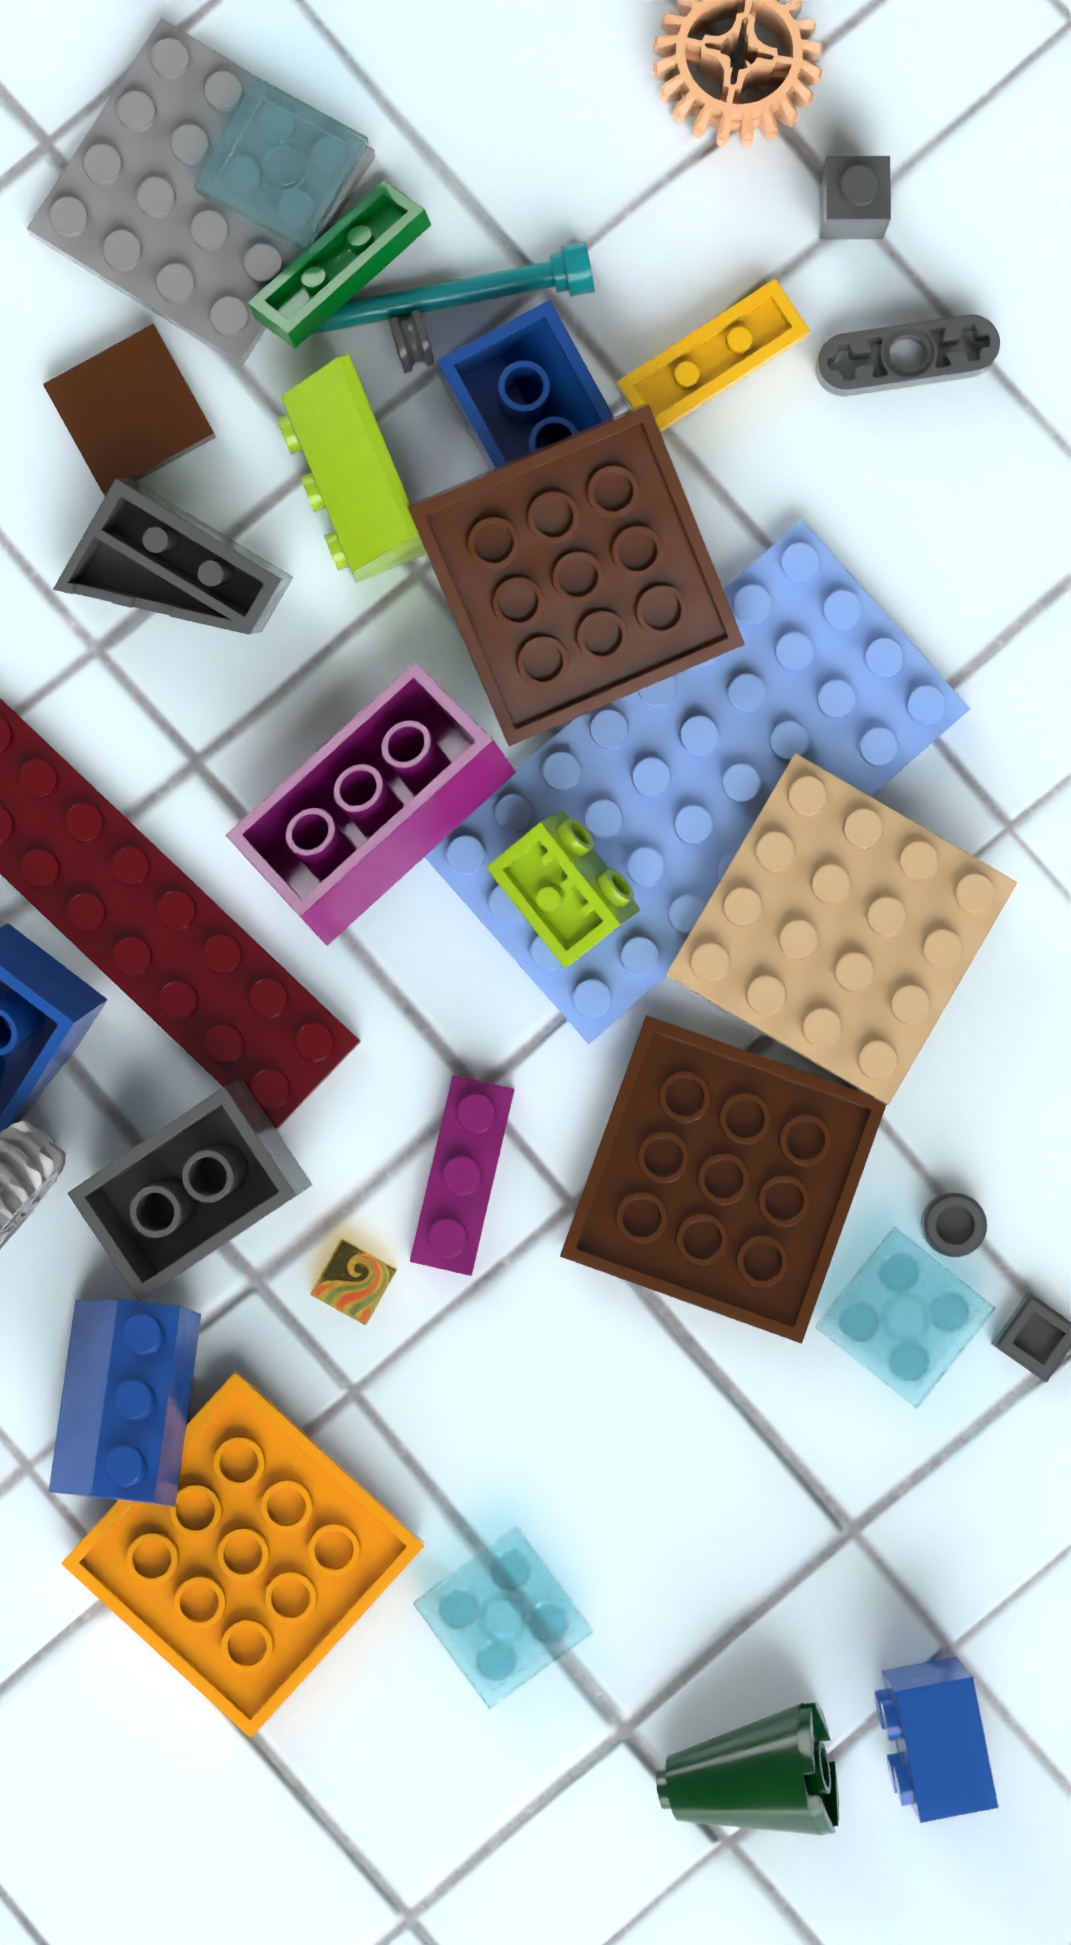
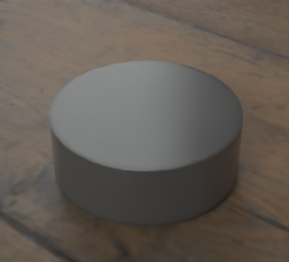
[921,1193,987,1257]

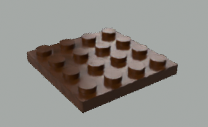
[407,403,745,746]
[560,1015,886,1344]

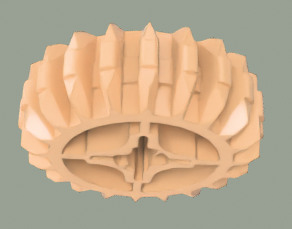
[652,0,823,148]

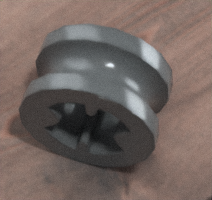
[388,309,435,373]

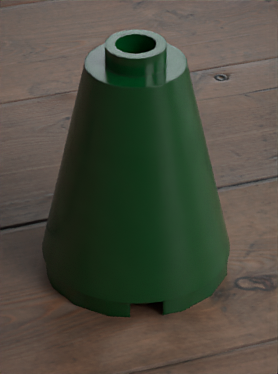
[656,1702,839,1835]

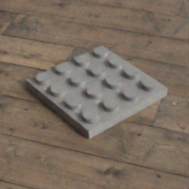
[26,18,376,367]

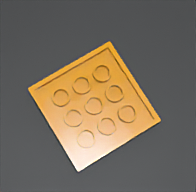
[61,1370,426,1738]

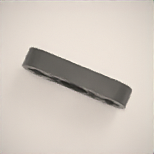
[816,314,1000,397]

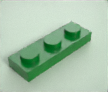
[248,180,431,349]

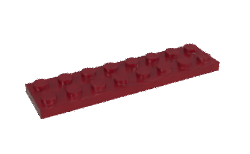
[0,698,361,1130]

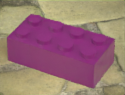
[225,662,516,946]

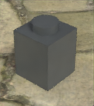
[820,156,891,239]

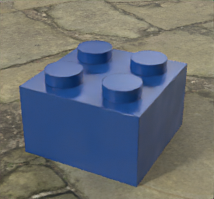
[874,1656,999,1823]

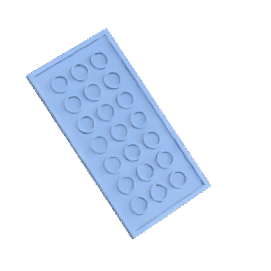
[424,519,970,1045]

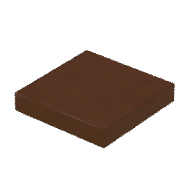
[43,323,216,496]

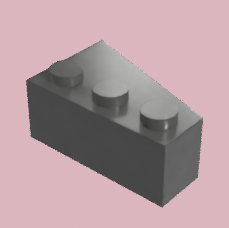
[53,478,294,635]

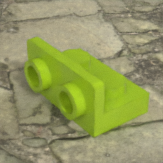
[486,811,640,969]

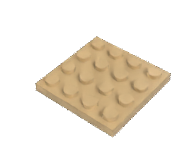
[665,753,1018,1105]

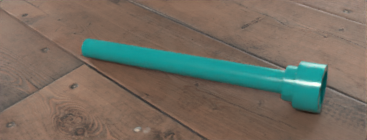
[311,241,595,335]

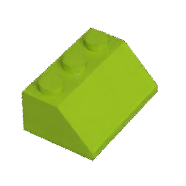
[276,353,426,583]

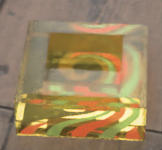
[310,1238,398,1326]

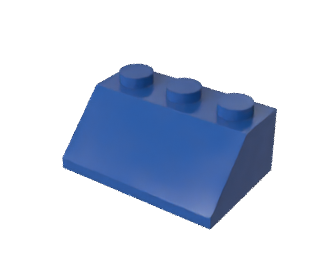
[437,300,614,470]
[48,1299,201,1507]

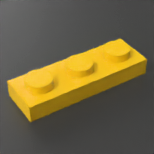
[616,279,810,433]

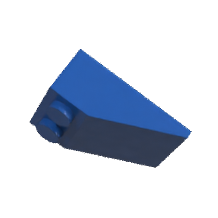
[0,923,108,1133]

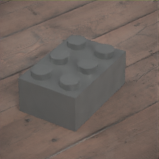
[67,1078,313,1301]

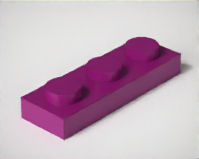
[409,1075,515,1276]

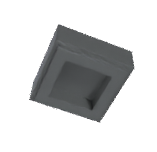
[991,1292,1071,1383]

